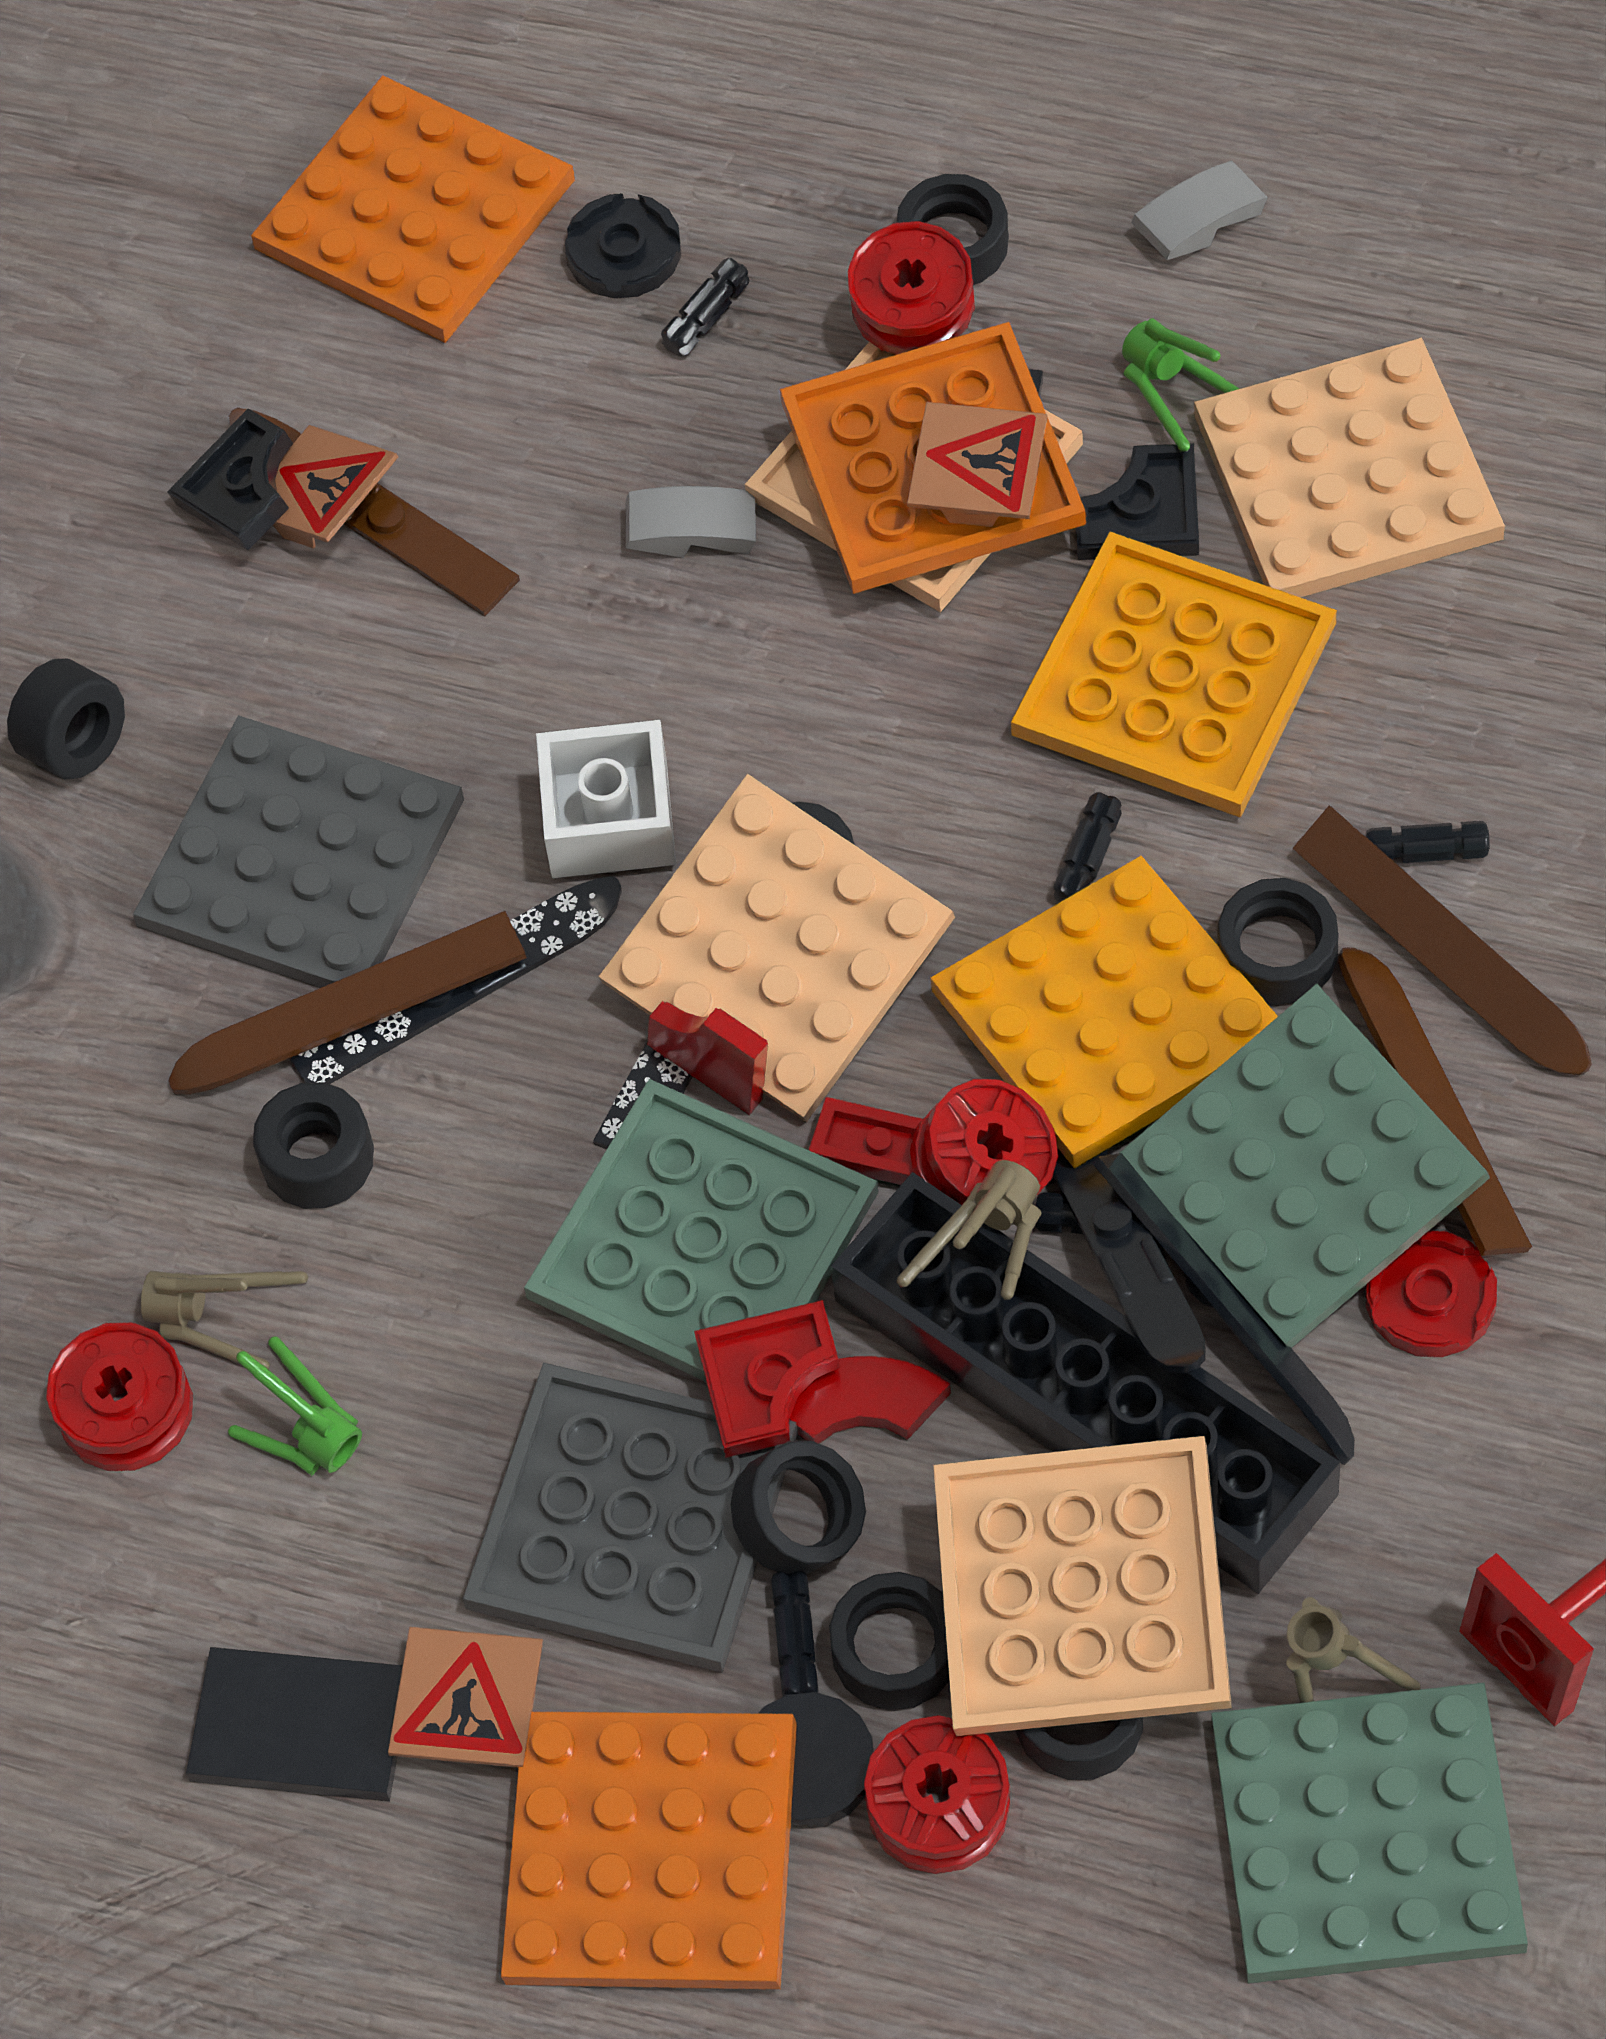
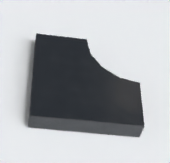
[167,408,293,550]
[1076,443,1199,560]

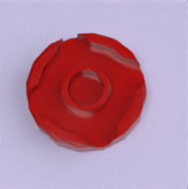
[1366,1231,1497,1357]

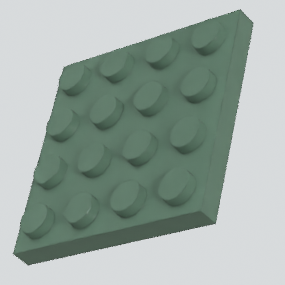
[1119,984,1490,1348]
[524,1079,878,1382]
[1211,1682,1528,1984]

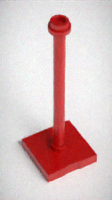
[1459,1553,1606,1727]

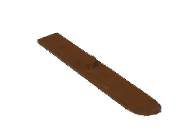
[229,407,520,617]
[1293,805,1592,1075]
[169,911,527,1095]
[1338,947,1532,1256]

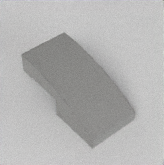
[1131,160,1268,260]
[626,486,756,558]

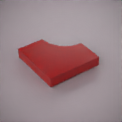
[647,1001,768,1116]
[694,1300,839,1458]

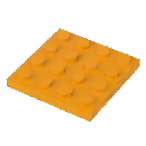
[1011,532,1337,818]
[930,856,1278,1168]

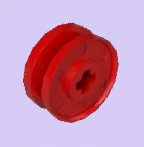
[848,221,975,355]
[910,1079,1058,1205]
[46,1322,194,1471]
[864,1715,1010,1874]

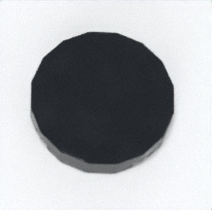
[565,193,681,299]
[758,1692,874,1828]

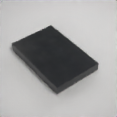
[186,1647,403,1802]

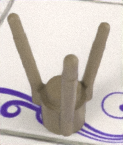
[897,1160,1042,1300]
[141,1271,308,1370]
[1286,1597,1421,1703]

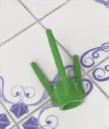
[1122,318,1239,452]
[228,1336,362,1476]

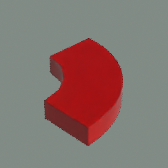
[789,1356,951,1444]

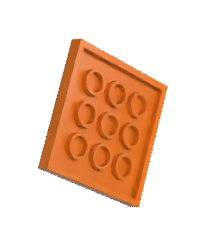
[251,75,575,343]
[780,322,1086,594]
[501,1712,797,1990]

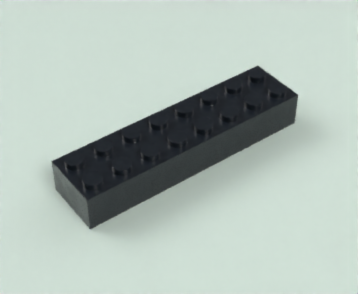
[831,1172,1340,1594]

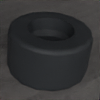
[7,658,125,780]
[253,1082,374,1209]

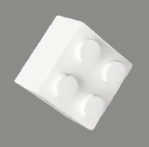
[536,720,676,878]

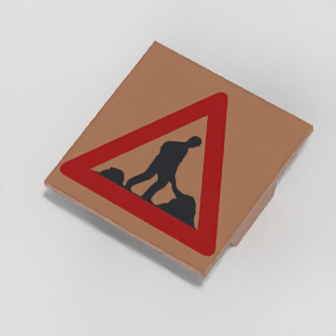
[907,402,1047,527]
[273,425,398,549]
[388,1627,543,1768]

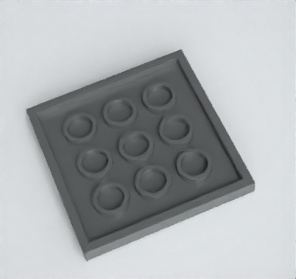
[133,715,464,988]
[463,1362,798,1673]

